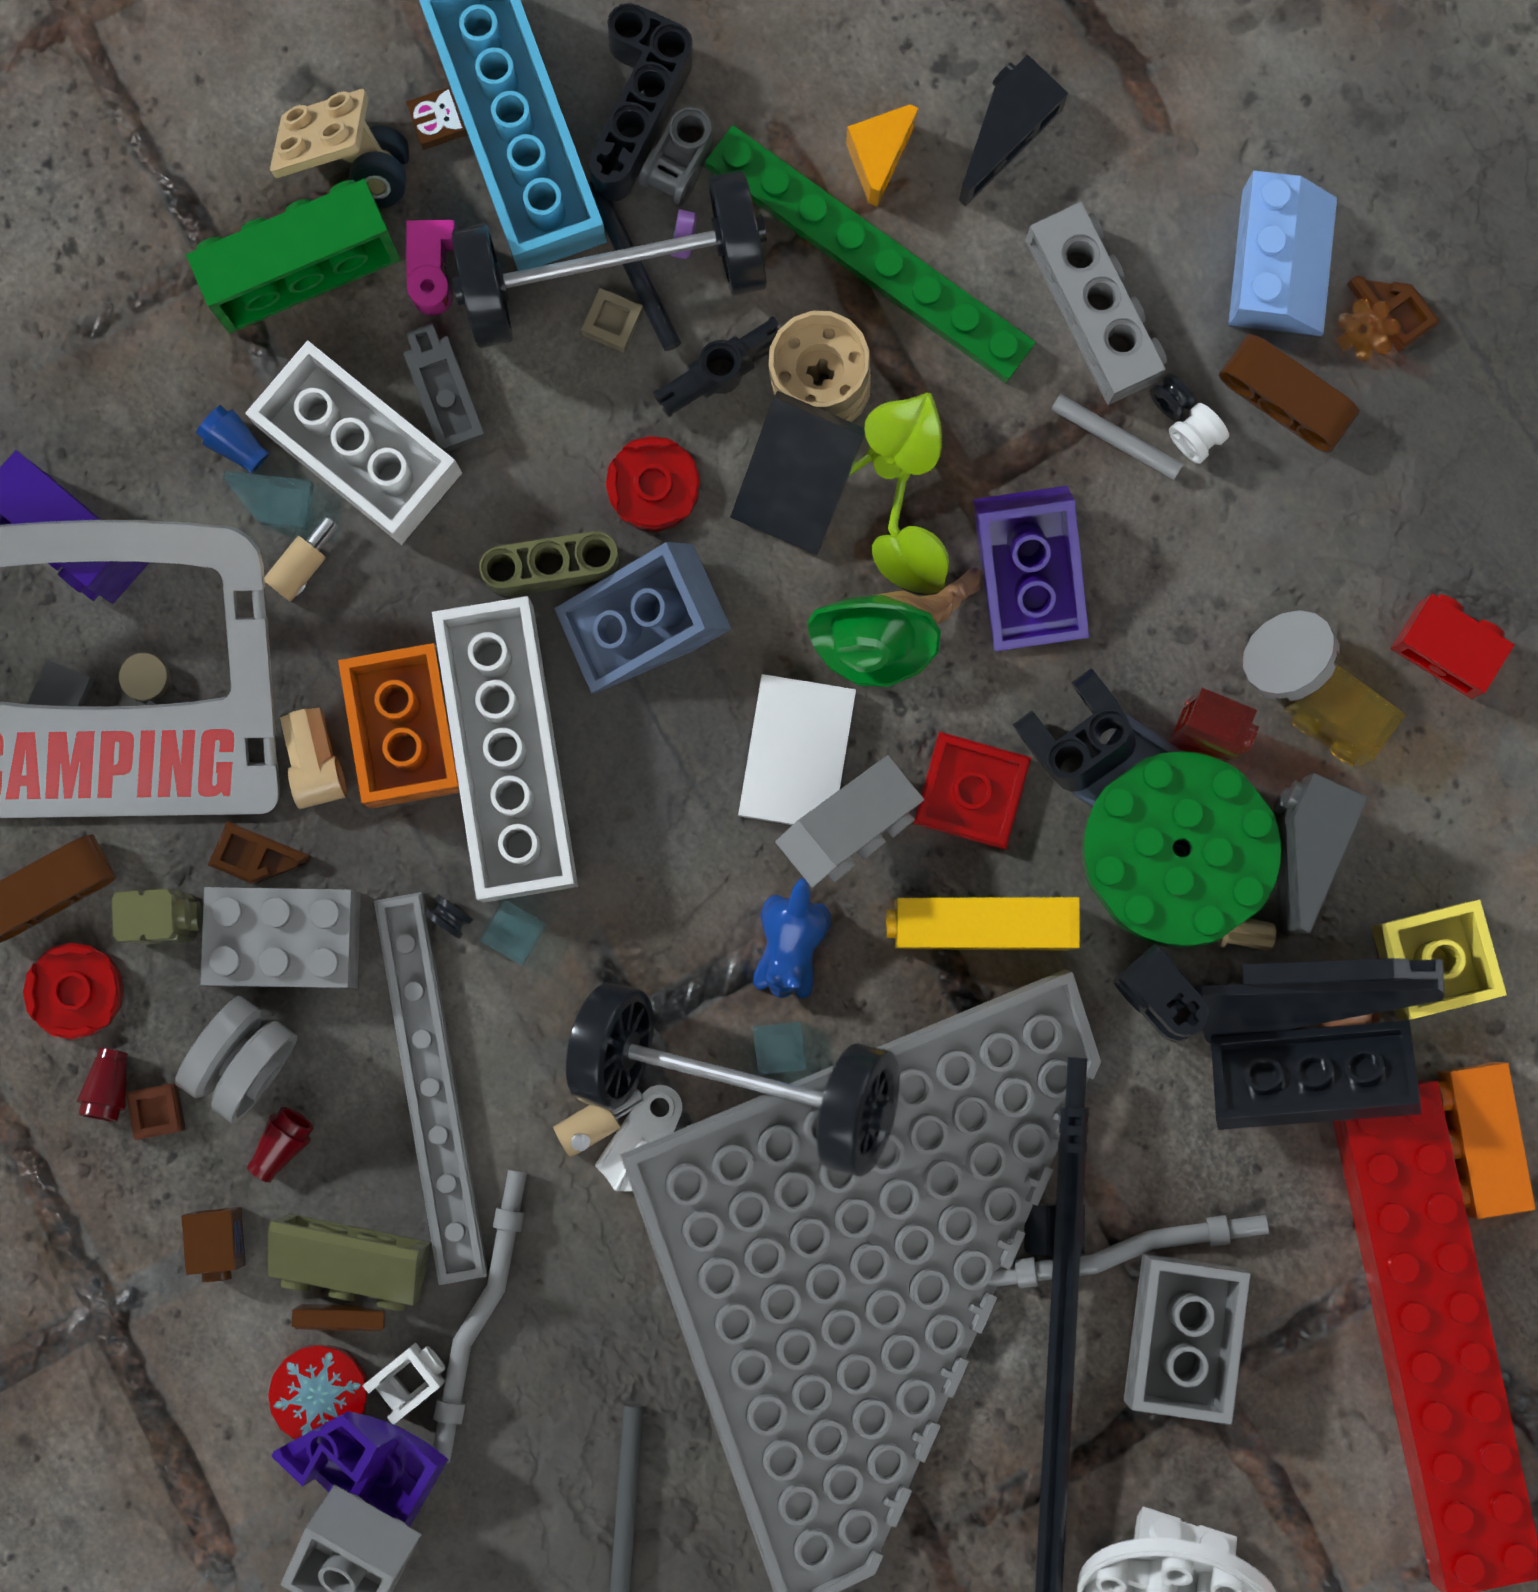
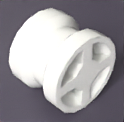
[1169,403,1229,464]

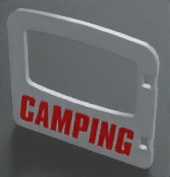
[0,520,280,818]

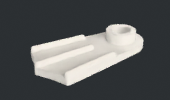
[595,1085,682,1191]

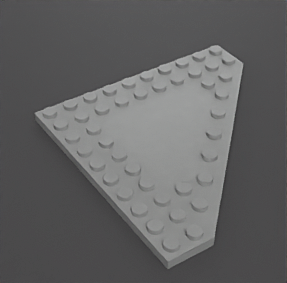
[620,969,1101,1592]

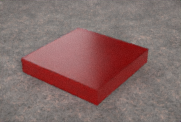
[913,731,1032,851]

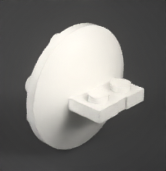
[1077,1507,1277,1592]

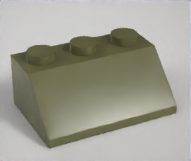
[268,1213,432,1311]

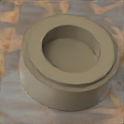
[119,653,171,702]

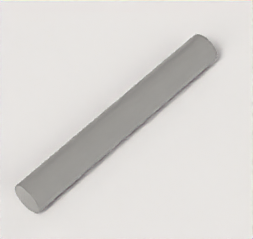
[1051,393,1183,480]

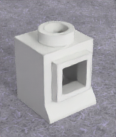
[363,1342,445,1425]

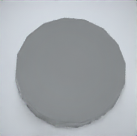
[1243,610,1340,701]

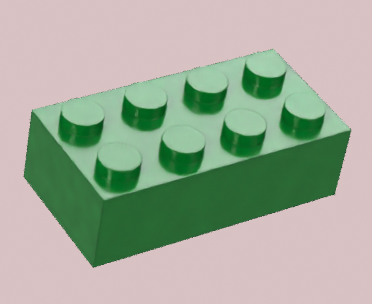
[186,178,402,334]

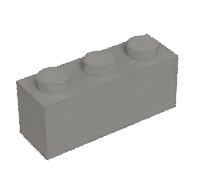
[775,755,924,888]

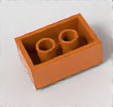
[338,643,460,809]

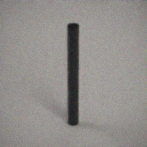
[588,182,681,351]

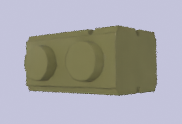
[112,889,203,945]

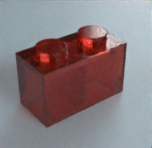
[1169,688,1259,763]

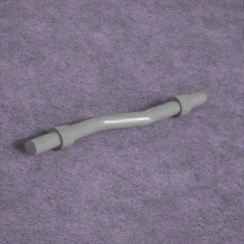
[433,1169,527,1463]
[988,1215,1269,1289]

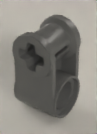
[638,107,714,206]

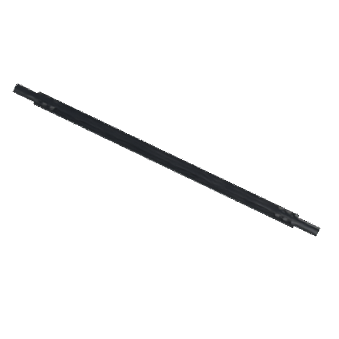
[1035,1057,1090,1592]

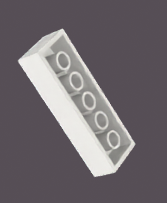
[432,596,578,903]

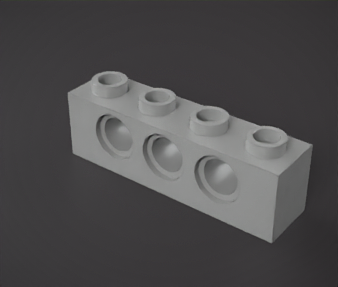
[1025,202,1167,405]

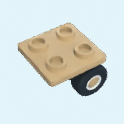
[270,89,409,208]

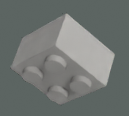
[280,1484,421,1592]

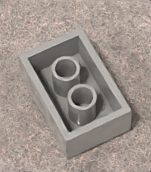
[200,887,361,989]
[1123,1254,1250,1425]

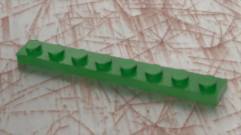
[705,125,1036,384]

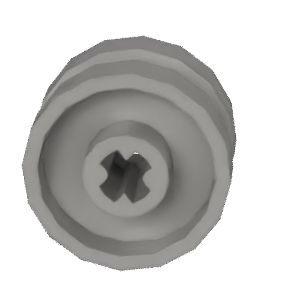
[175,996,298,1124]

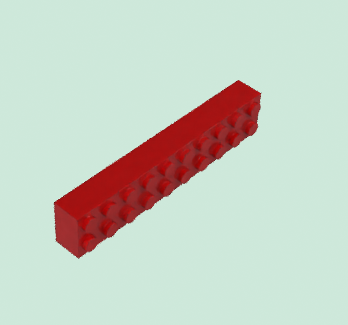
[1332,1080,1538,1592]

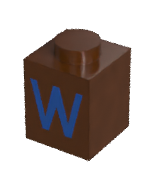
[181,1207,246,1282]

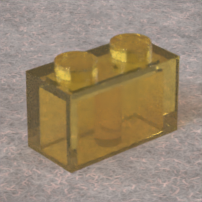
[1284,663,1406,766]

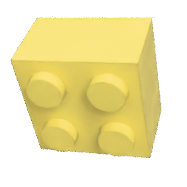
[1371,900,1507,1020]

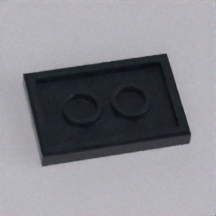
[730,391,865,555]

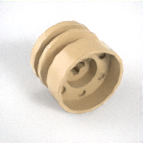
[769,311,871,422]

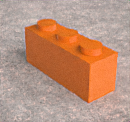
[1437,1062,1536,1219]

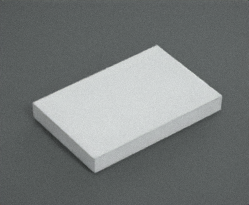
[738,674,856,825]

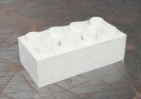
[245,340,462,545]

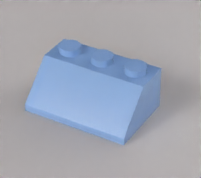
[1228,170,1337,336]

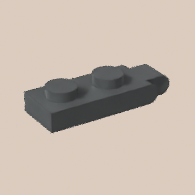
[403,322,486,453]

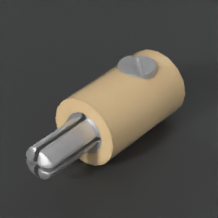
[264,517,338,602]
[553,1089,645,1158]

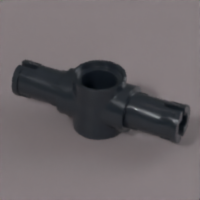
[653,316,779,418]

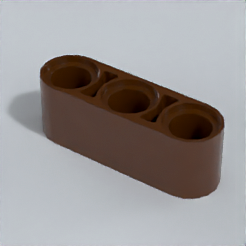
[1219,334,1359,453]
[0,834,116,943]

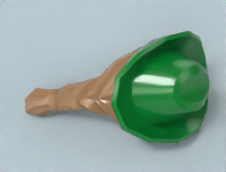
[807,568,982,687]

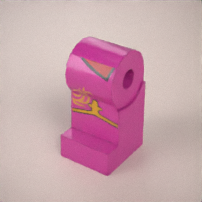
[406,220,457,316]

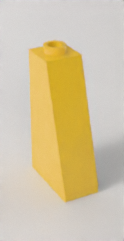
[886,897,1080,951]

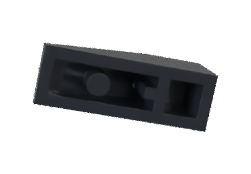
[959,55,1068,207]

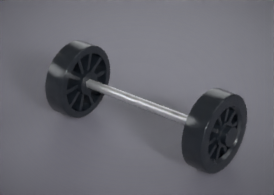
[451,170,767,348]
[566,982,900,1177]

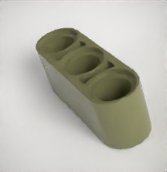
[479,531,620,597]

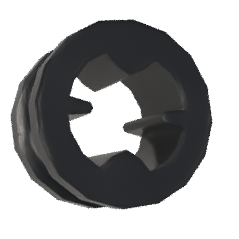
[1149,373,1196,421]
[424,894,474,939]

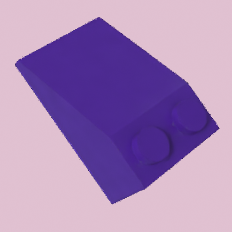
[973,486,1089,651]

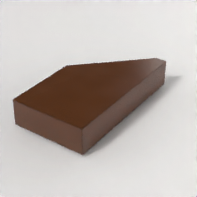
[1347,276,1440,353]
[208,821,311,884]
[292,1304,385,1331]

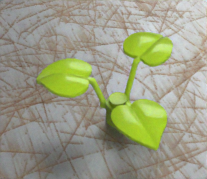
[849,393,949,594]

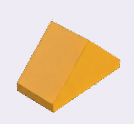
[846,104,918,207]

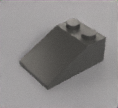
[1273,773,1369,936]

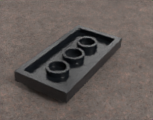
[1211,1020,1421,1130]

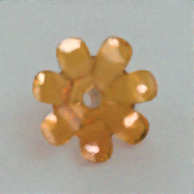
[1337,298,1400,361]

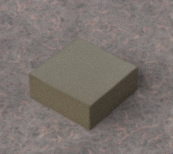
[581,288,644,353]

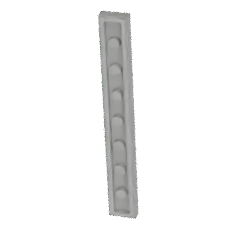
[374,892,489,1285]

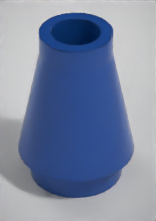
[196,405,270,474]

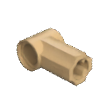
[280,707,347,809]

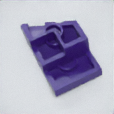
[271,1411,449,1527]

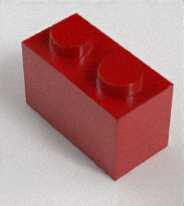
[1390,594,1515,699]

